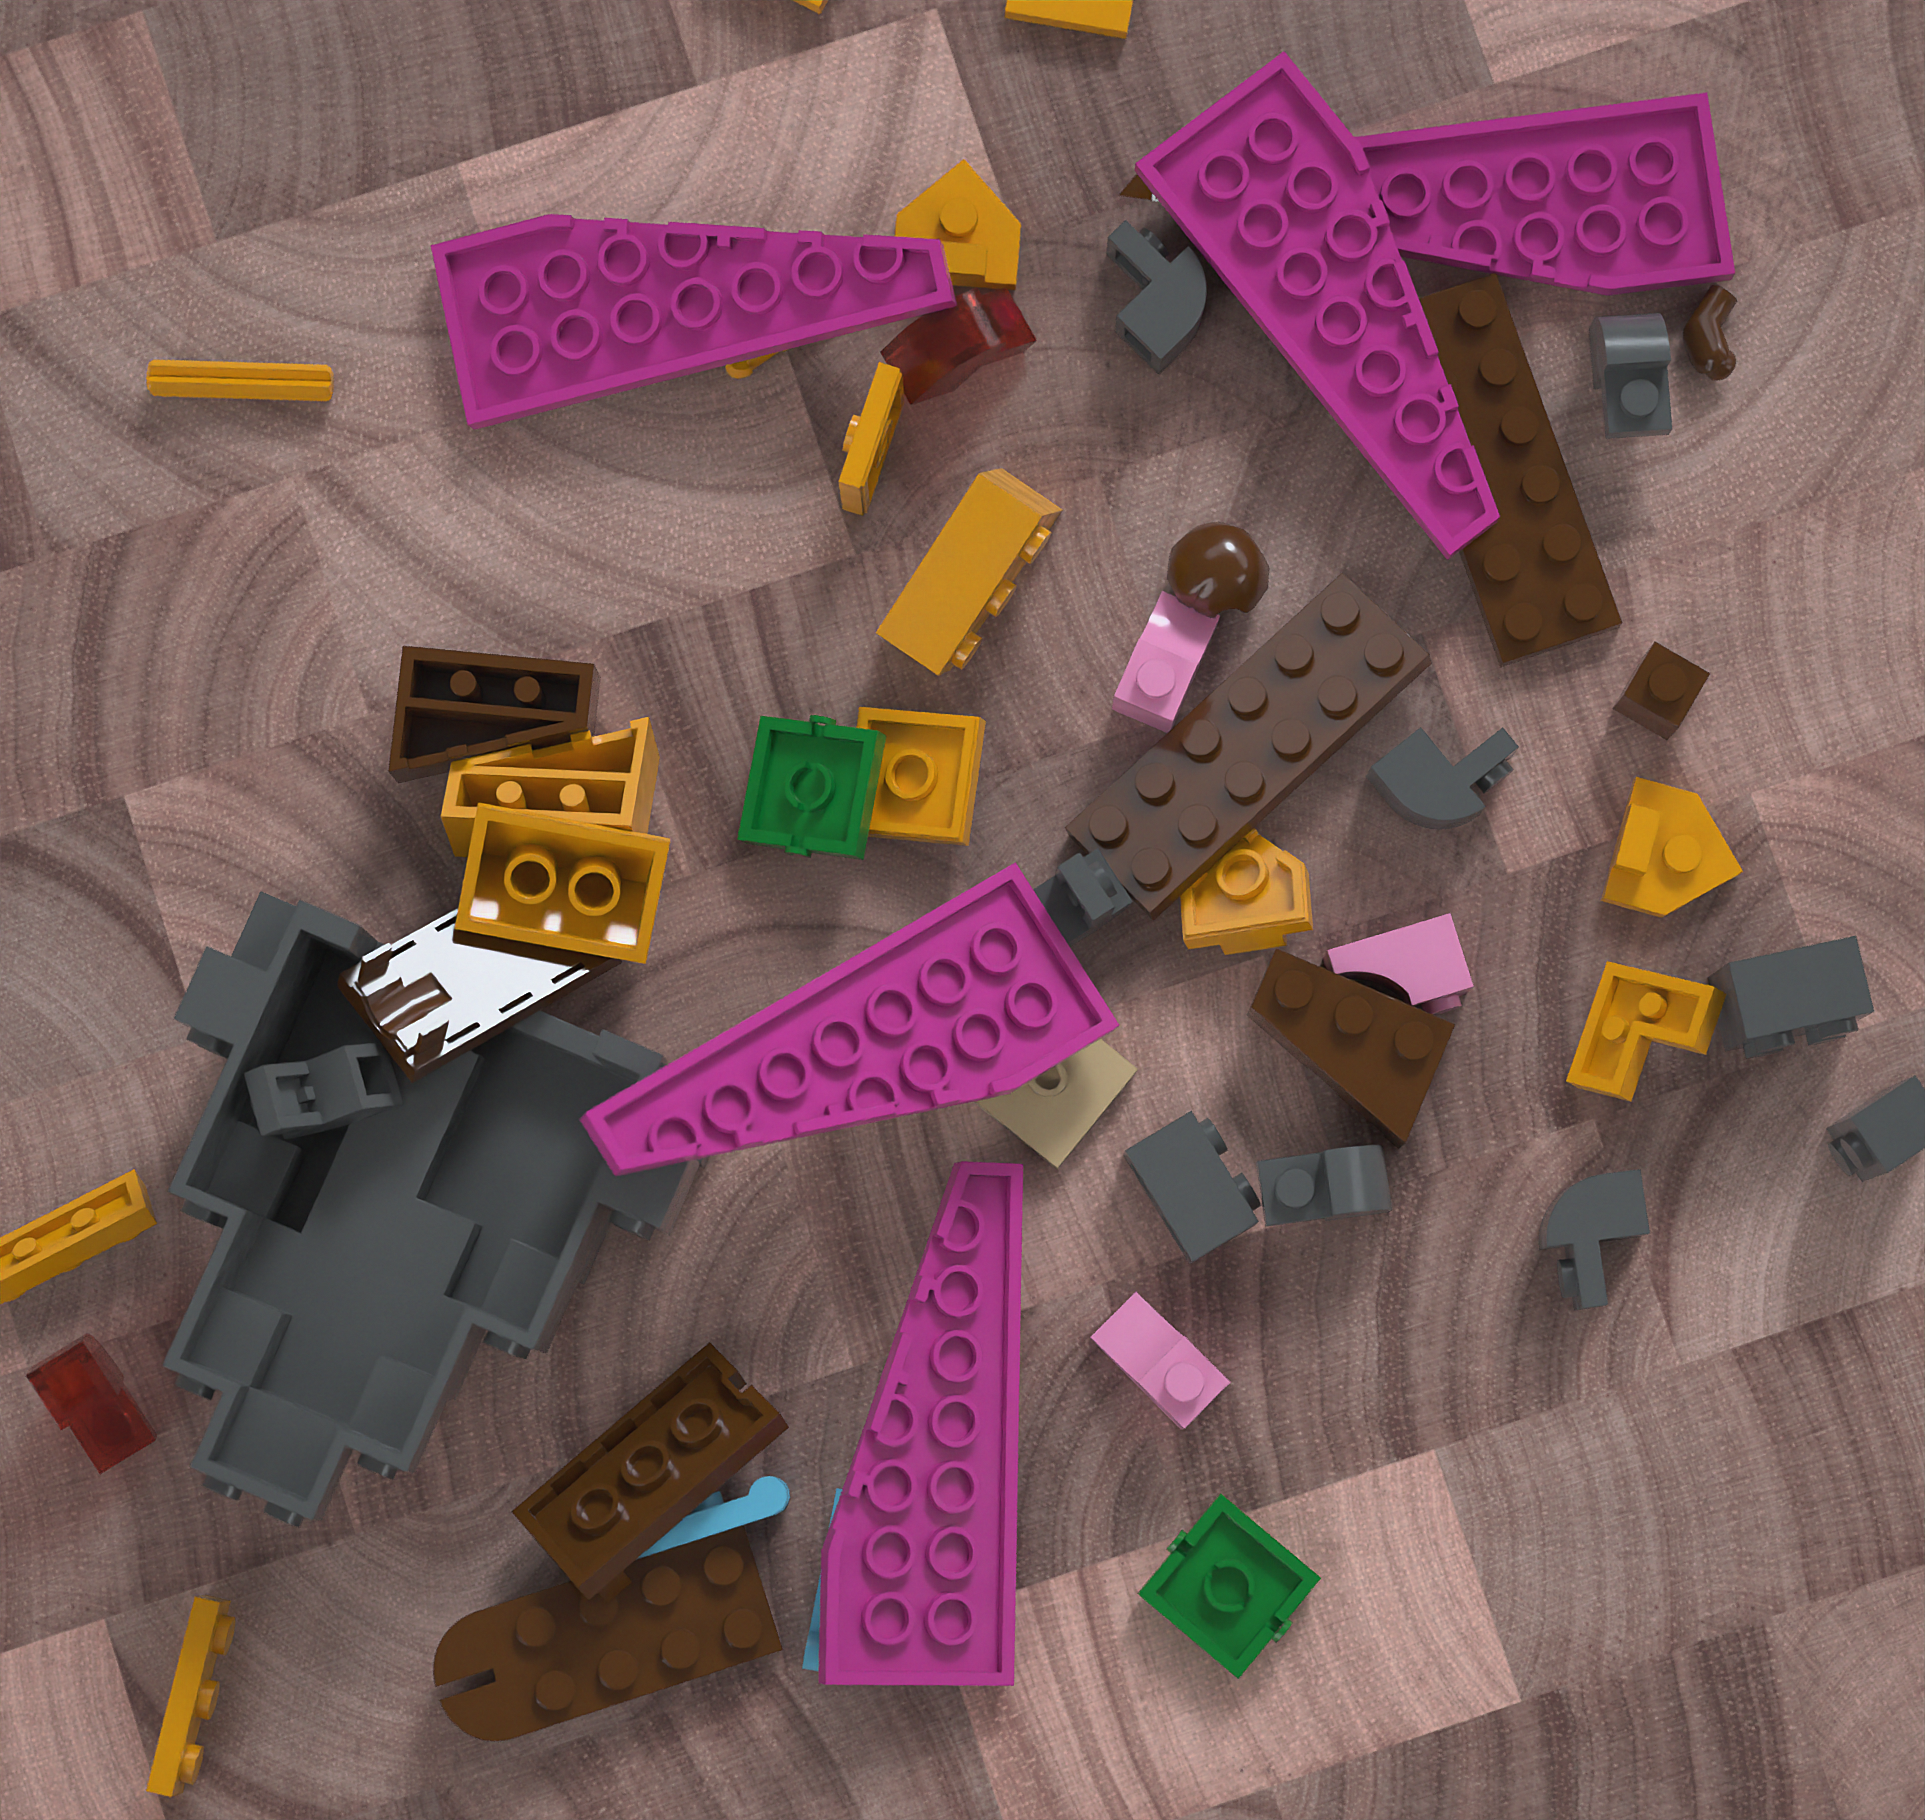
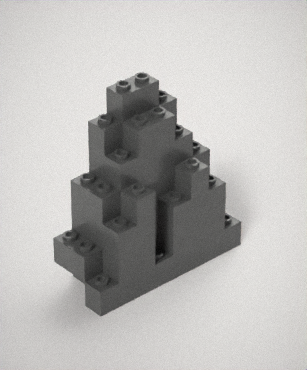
[162,891,709,1527]

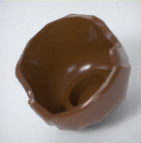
[1167,522,1270,618]

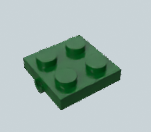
[737,715,886,860]
[1137,1493,1321,1679]

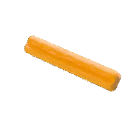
[146,359,334,401]

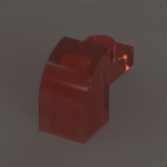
[880,287,1037,405]
[26,1333,157,1474]

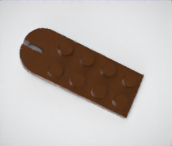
[433,1525,783,1741]

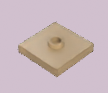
[974,1039,1138,1169]

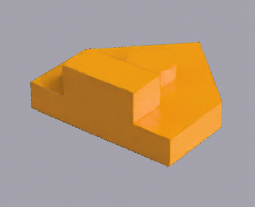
[895,159,1021,290]
[1601,777,1743,918]
[1180,828,1313,955]

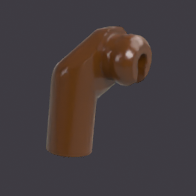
[1683,285,1737,381]

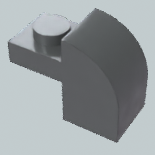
[1106,220,1207,375]
[1589,313,1672,439]
[1366,727,1519,829]
[1033,848,1133,948]
[244,1043,403,1139]
[1256,1145,1392,1227]
[1539,1169,1650,1311]

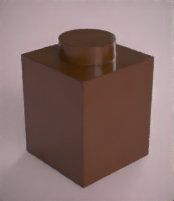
[1612,641,1710,740]

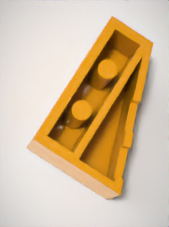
[876,468,1063,676]
[441,717,660,857]

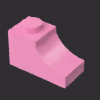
[1112,591,1220,733]
[1323,913,1474,1016]
[1090,1292,1230,1429]

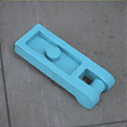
[637,1476,790,1559]

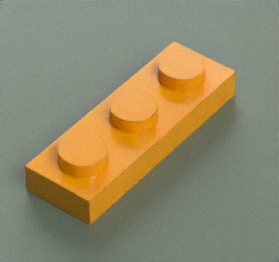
[0,1169,157,1304]
[146,1595,236,1797]

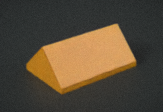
[454,802,670,964]

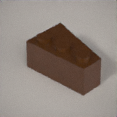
[388,646,601,784]
[1247,948,1456,1149]

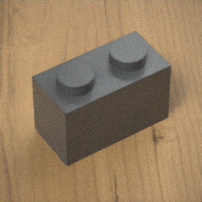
[1826,1075,1925,1182]
[1123,1111,1261,1265]

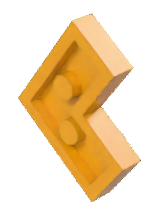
[1566,961,1726,1102]

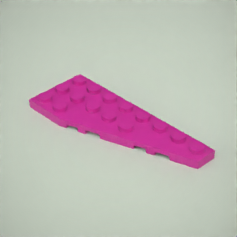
[1134,51,1500,560]
[1354,92,1735,296]
[430,214,957,430]
[580,862,1120,1176]
[818,1161,1023,1686]

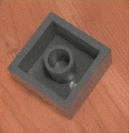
[1708,936,1874,1059]

